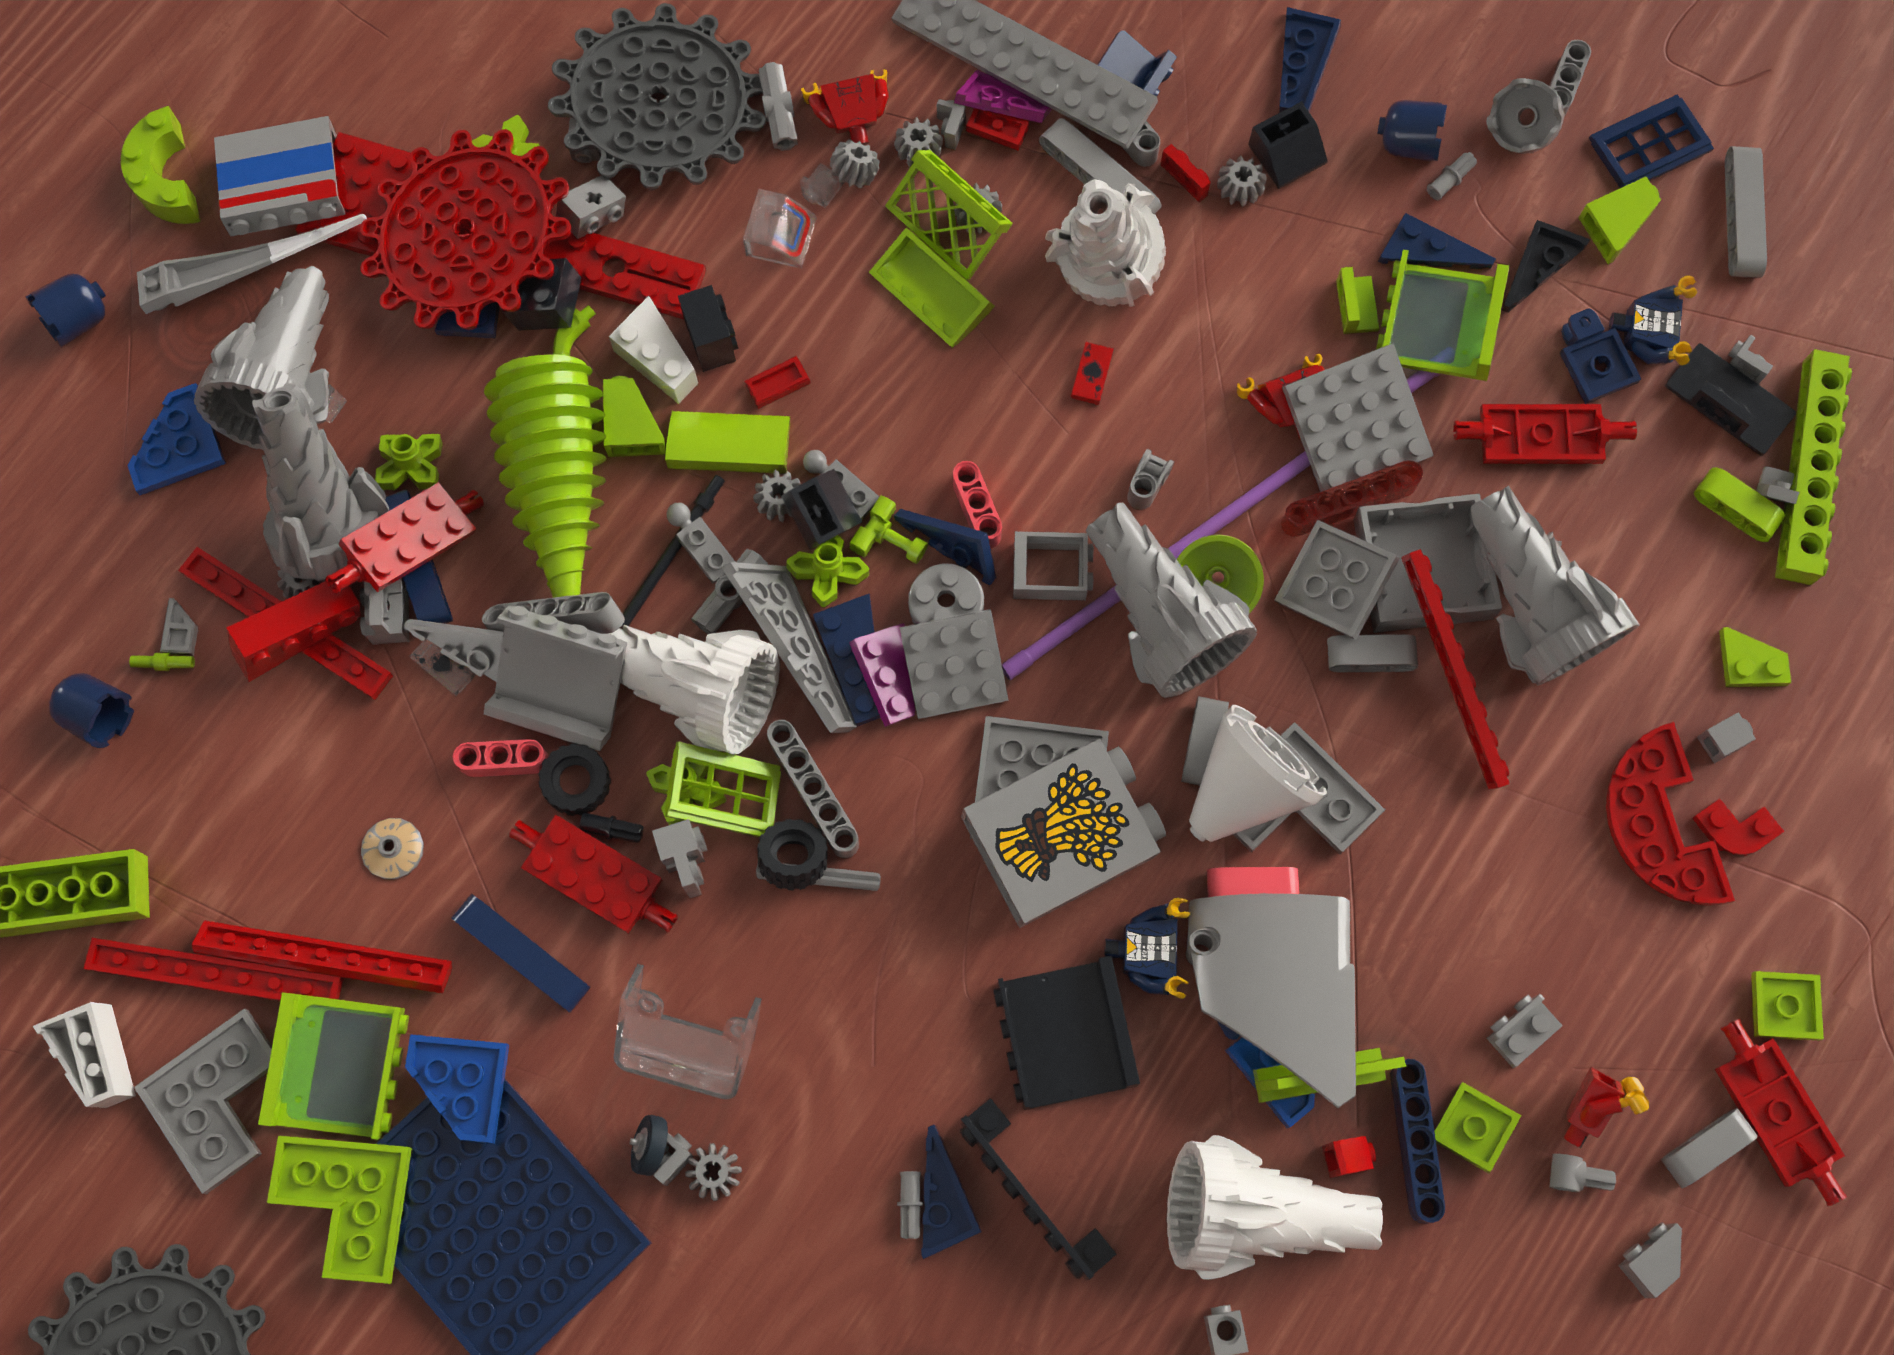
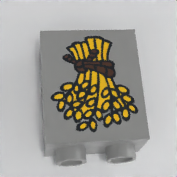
[961,738,1166,929]

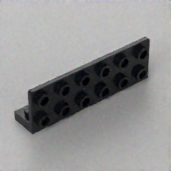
[960,1098,1117,1280]

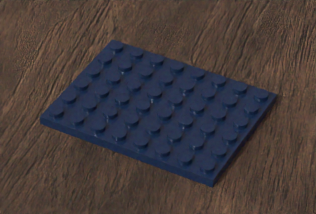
[376,1078,652,1355]

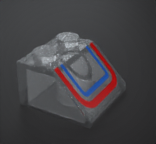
[743,189,817,269]

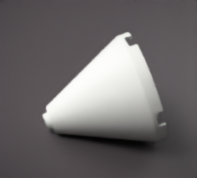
[1189,705,1327,842]

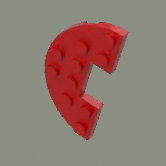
[1606,722,1735,906]

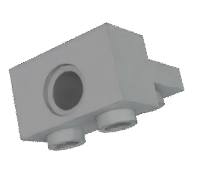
[360,577,410,645]
[652,819,708,898]

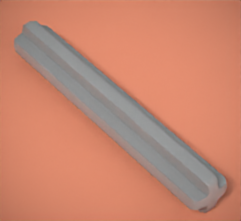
[756,863,881,891]

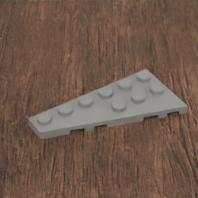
[722,562,857,733]

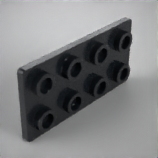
[1665,343,1796,456]

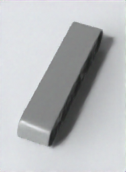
[1039,118,1162,214]
[1725,146,1767,278]
[482,592,625,634]
[767,720,859,858]

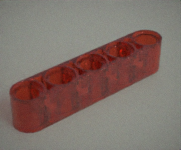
[1281,460,1423,537]

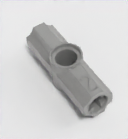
[759,62,798,151]
[691,548,768,634]

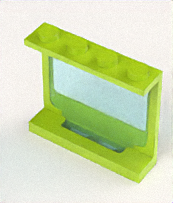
[1376,249,1510,381]
[258,992,409,1140]

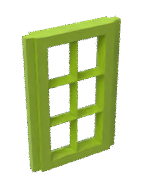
[665,742,781,837]

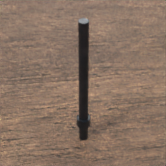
[621,475,725,627]

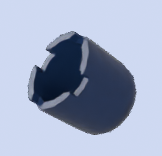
[1377,100,1447,162]
[25,274,106,348]
[49,673,134,748]

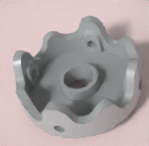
[1486,78,1564,154]
[908,564,984,624]

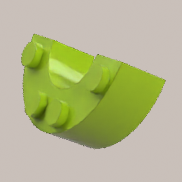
[121,106,201,224]

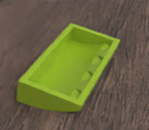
[869,228,995,348]
[665,411,790,474]

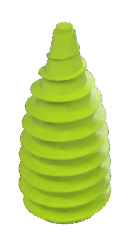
[484,354,607,598]

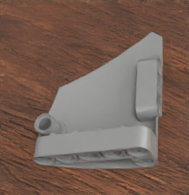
[1185,893,1356,1108]

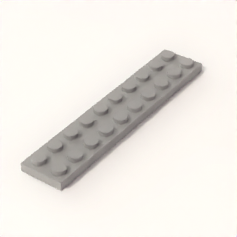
[891,0,1158,149]

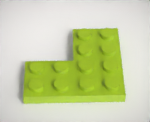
[267,1136,412,1284]

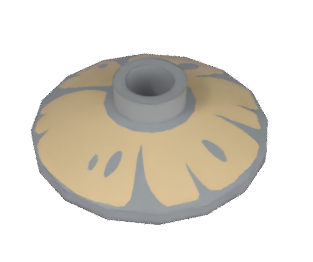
[361,818,424,879]

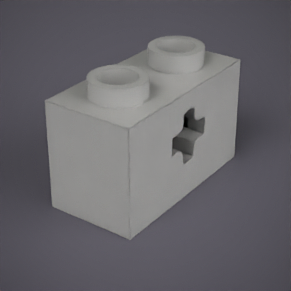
[556,176,626,239]

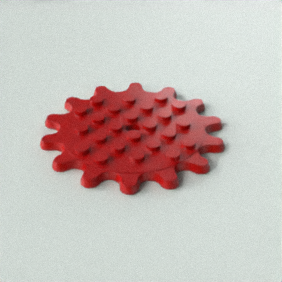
[360,129,571,330]

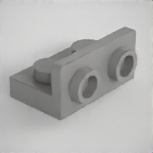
[1486,994,1563,1068]

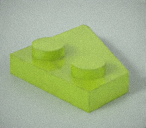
[1719,627,1791,687]

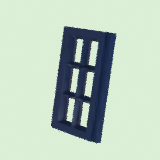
[1589,94,1714,188]

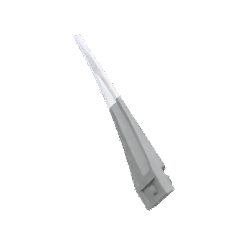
[137,214,367,314]

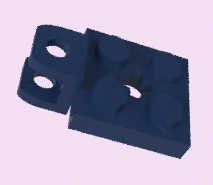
[1560,308,1641,404]

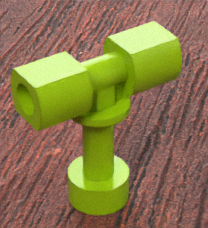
[849,495,928,564]

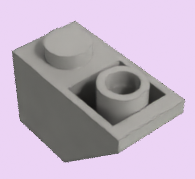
[1618,1222,1682,1298]

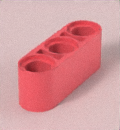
[953,461,1002,549]
[453,739,548,777]
[1207,867,1299,897]

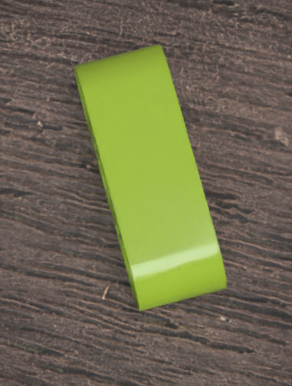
[1694,467,1786,542]

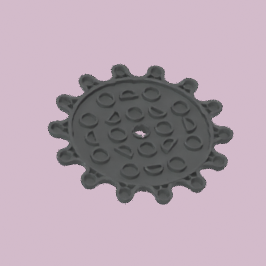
[548,3,766,191]
[28,1244,266,1355]

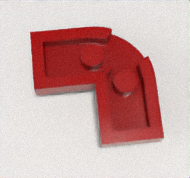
[1692,798,1785,856]

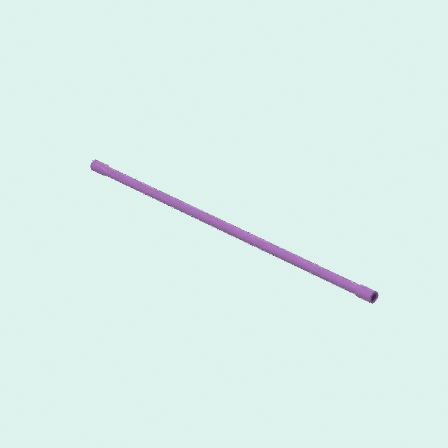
[1002,348,1455,680]

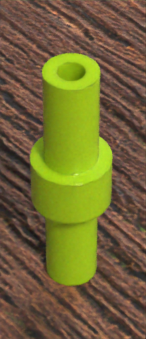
[129,653,195,671]

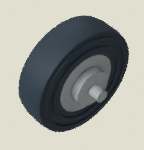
[629,1115,669,1176]

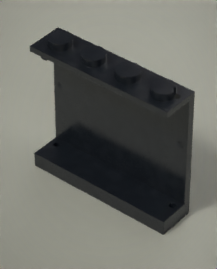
[993,956,1140,1110]

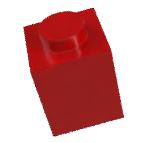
[1322,1136,1376,1179]

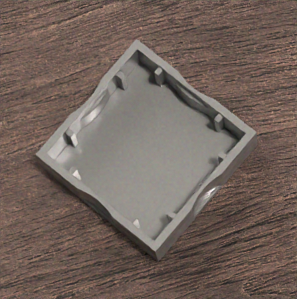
[1353,494,1502,633]

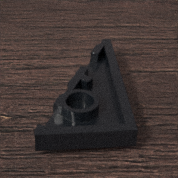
[1502,220,1590,313]

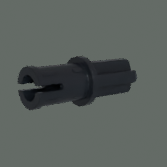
[579,812,644,843]

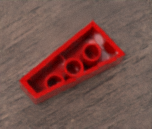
[226,581,361,682]

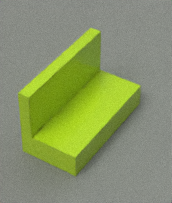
[1336,267,1379,334]

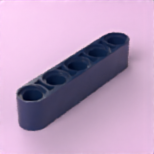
[385,489,453,624]
[451,893,591,1013]
[1390,1059,1445,1224]

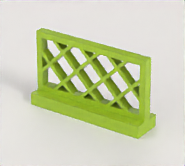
[885,150,1013,280]
[1253,1048,1406,1103]

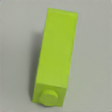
[1579,177,1661,264]
[603,376,666,457]

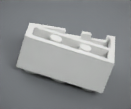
[609,296,698,404]
[33,1002,136,1108]

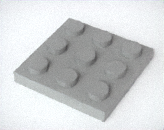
[1275,520,1400,640]
[900,609,1009,719]

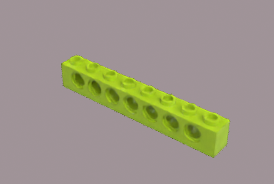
[1775,349,1852,585]

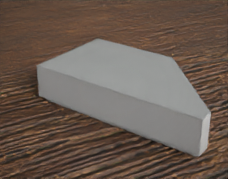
[160,598,198,656]

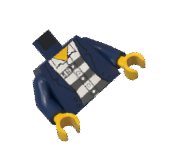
[1609,276,1697,365]
[1104,898,1190,999]

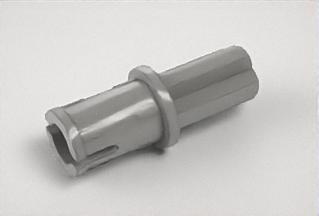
[1427,152,1477,200]
[897,1171,923,1239]

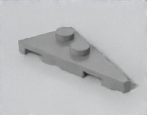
[404,619,503,681]

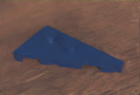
[1378,213,1496,269]
[894,509,996,585]
[921,1124,982,1259]

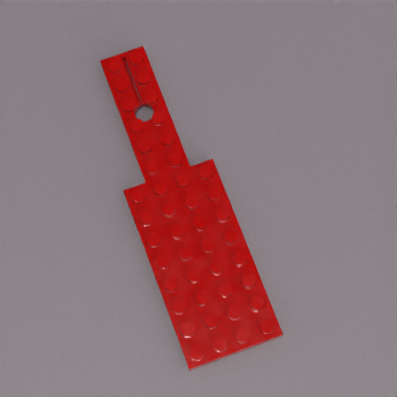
[295,132,706,320]

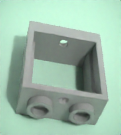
[1013,531,1094,601]

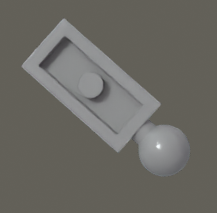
[803,450,879,520]
[666,503,736,584]

